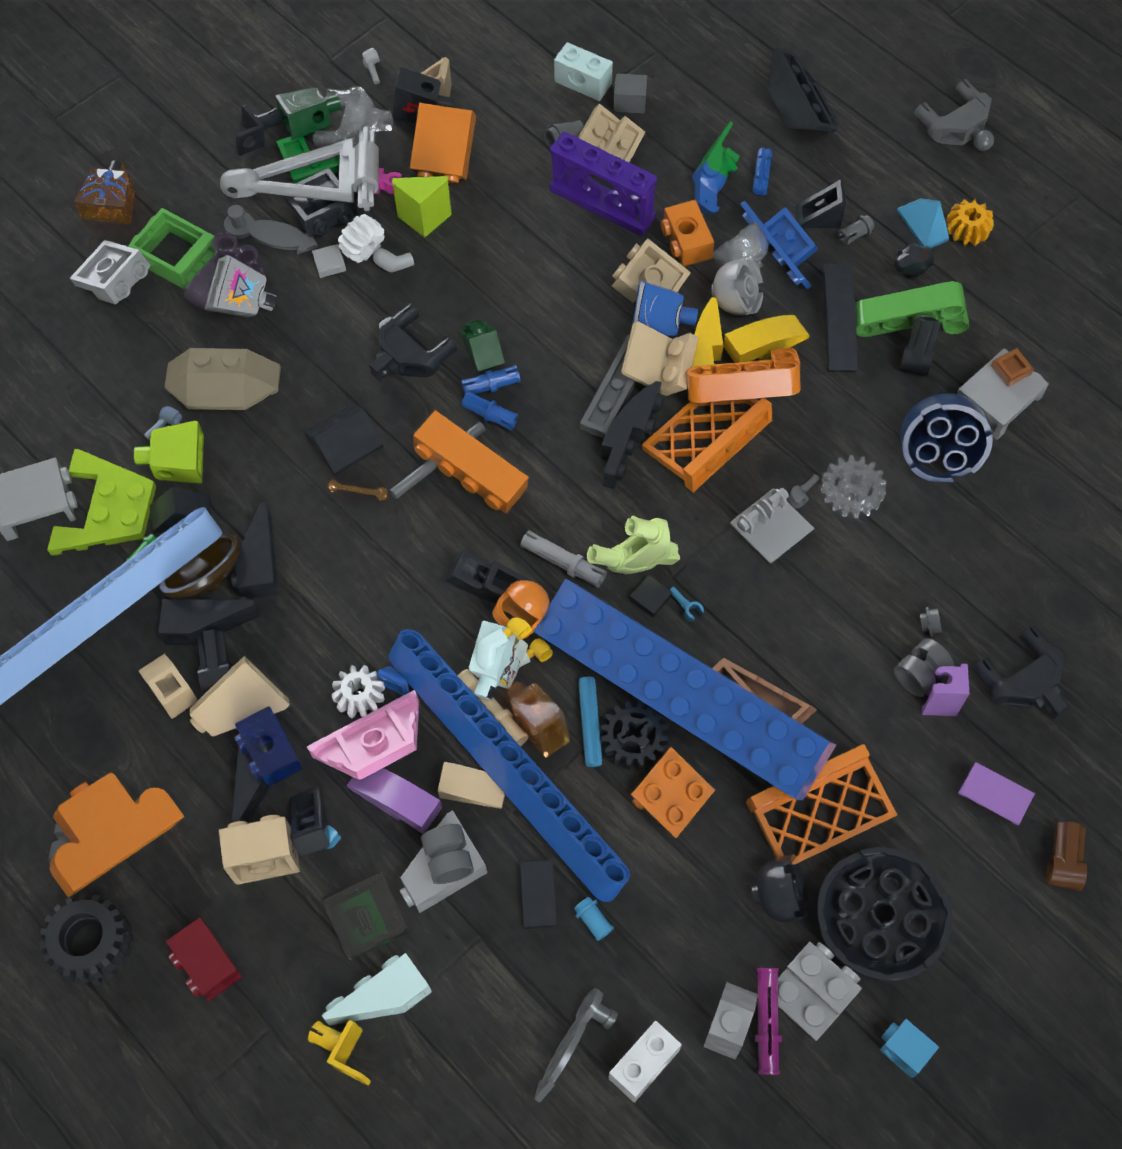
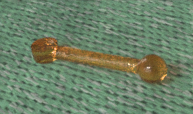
[328,480,388,500]

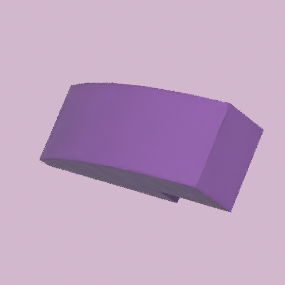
[347,768,442,834]

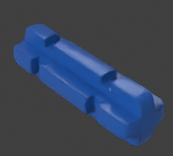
[752,148,772,196]

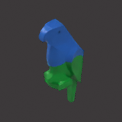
[692,121,740,215]

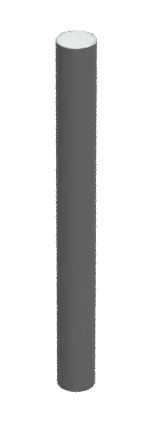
[389,422,486,499]

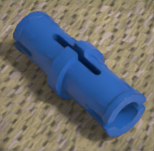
[461,365,521,395]

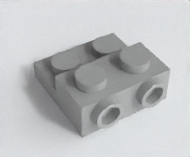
[70,240,150,305]
[778,942,862,1041]

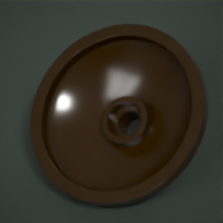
[160,534,241,598]

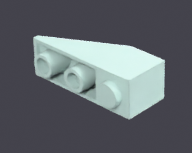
[322,953,432,1025]

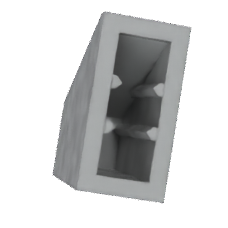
[399,810,487,913]
[703,982,758,1060]

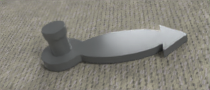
[224,205,318,255]
[534,988,618,1103]

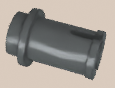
[838,215,875,246]

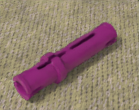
[755,968,782,1075]

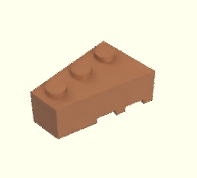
[713,658,817,723]

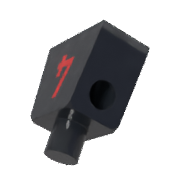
[392,67,454,123]

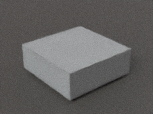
[312,244,346,278]

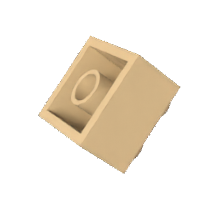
[219,815,300,885]

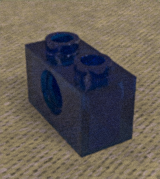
[234,706,303,787]

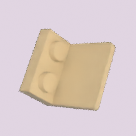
[621,321,699,396]

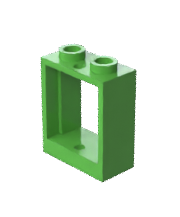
[128,208,220,291]

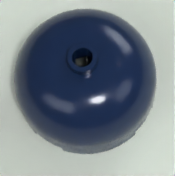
[900,393,993,482]

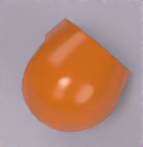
[492,580,550,639]

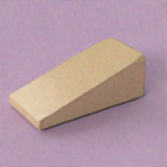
[438,762,505,809]

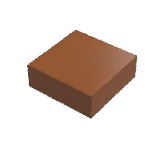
[991,348,1034,387]

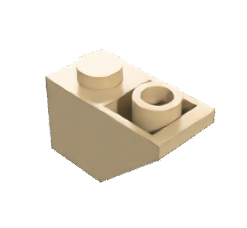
[139,653,198,719]

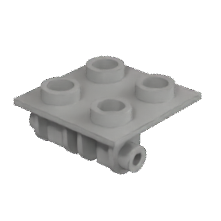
[730,488,814,564]

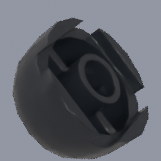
[752,854,808,922]

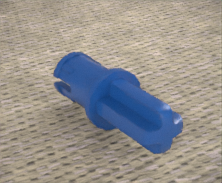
[461,392,519,431]

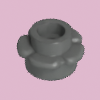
[920,607,942,637]

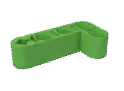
[855,281,969,337]

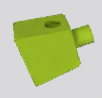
[134,421,204,483]

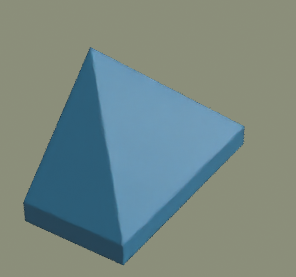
[897,198,949,249]

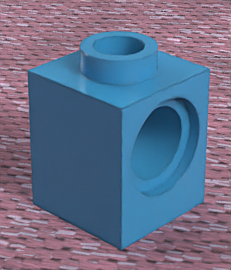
[880,1019,939,1078]

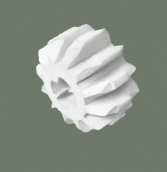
[338,214,385,263]
[332,665,385,718]

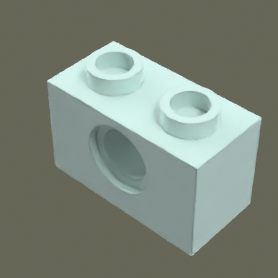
[554,42,613,101]

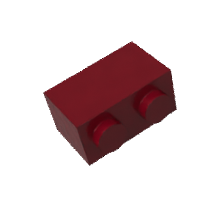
[166,917,242,1001]

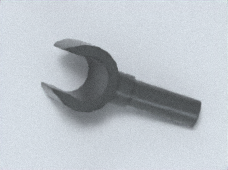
[788,474,819,509]

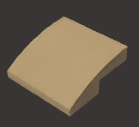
[578,104,645,162]

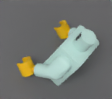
[469,617,553,701]

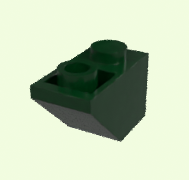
[459,319,505,371]

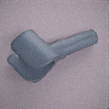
[144,406,182,440]

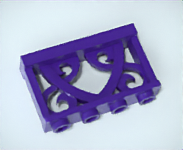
[550,131,657,237]

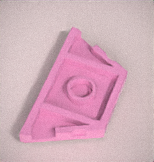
[307,690,419,780]

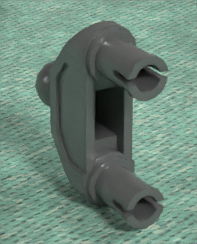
[914,79,994,151]

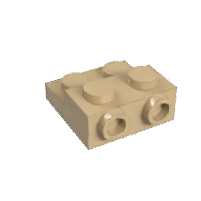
[612,238,691,303]

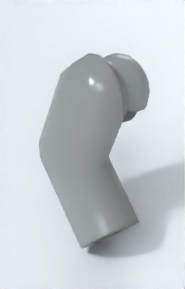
[373,248,414,273]

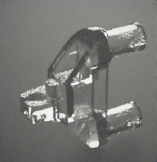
[313,86,394,147]

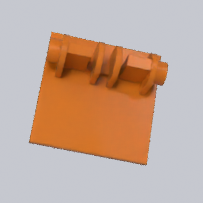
[631,747,715,838]

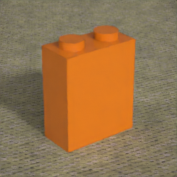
[410,103,476,183]

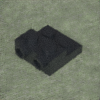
[282,168,357,237]

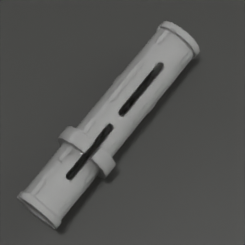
[520,530,607,588]

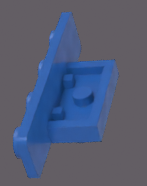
[741,200,819,289]

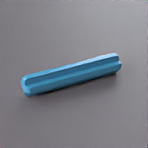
[579,677,602,767]

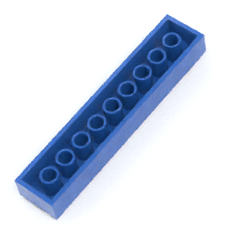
[534,579,836,801]

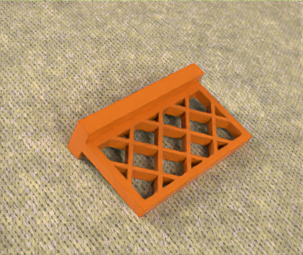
[642,398,772,493]
[746,744,897,865]

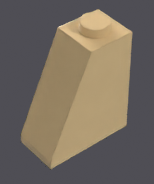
[190,656,290,737]

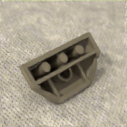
[165,348,281,410]

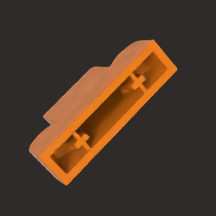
[50,773,184,898]

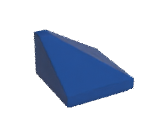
[377,666,410,696]

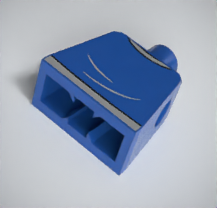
[631,280,698,336]

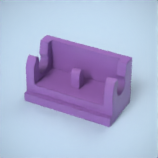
[921,664,969,716]
[958,762,1035,826]

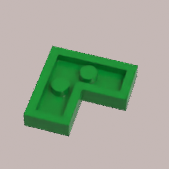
[276,136,340,184]

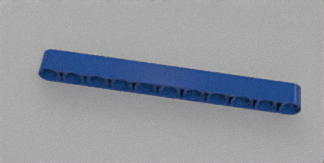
[388,629,630,902]

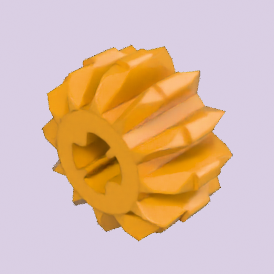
[946,199,994,246]

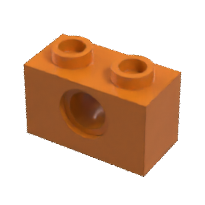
[661,200,714,267]

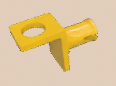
[308,1020,371,1086]

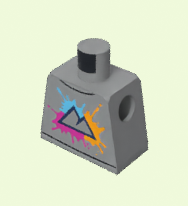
[205,255,277,317]

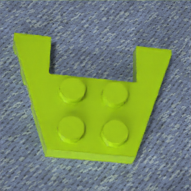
[47,449,156,555]

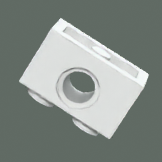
[609,1020,682,1103]

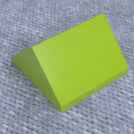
[392,176,452,238]

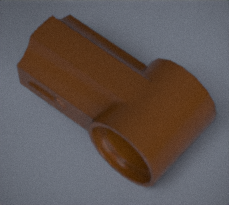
[1046,821,1087,891]

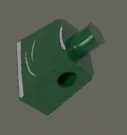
[275,88,342,139]

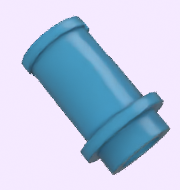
[574,897,614,941]

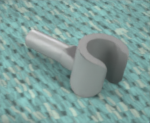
[362,48,380,84]

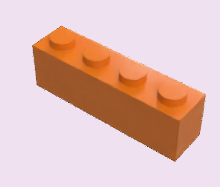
[413,410,529,514]

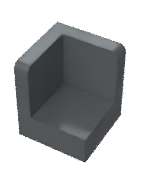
[614,74,647,113]

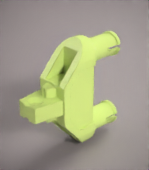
[587,516,680,575]

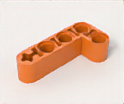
[686,347,801,403]

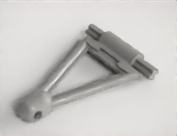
[220,126,379,211]

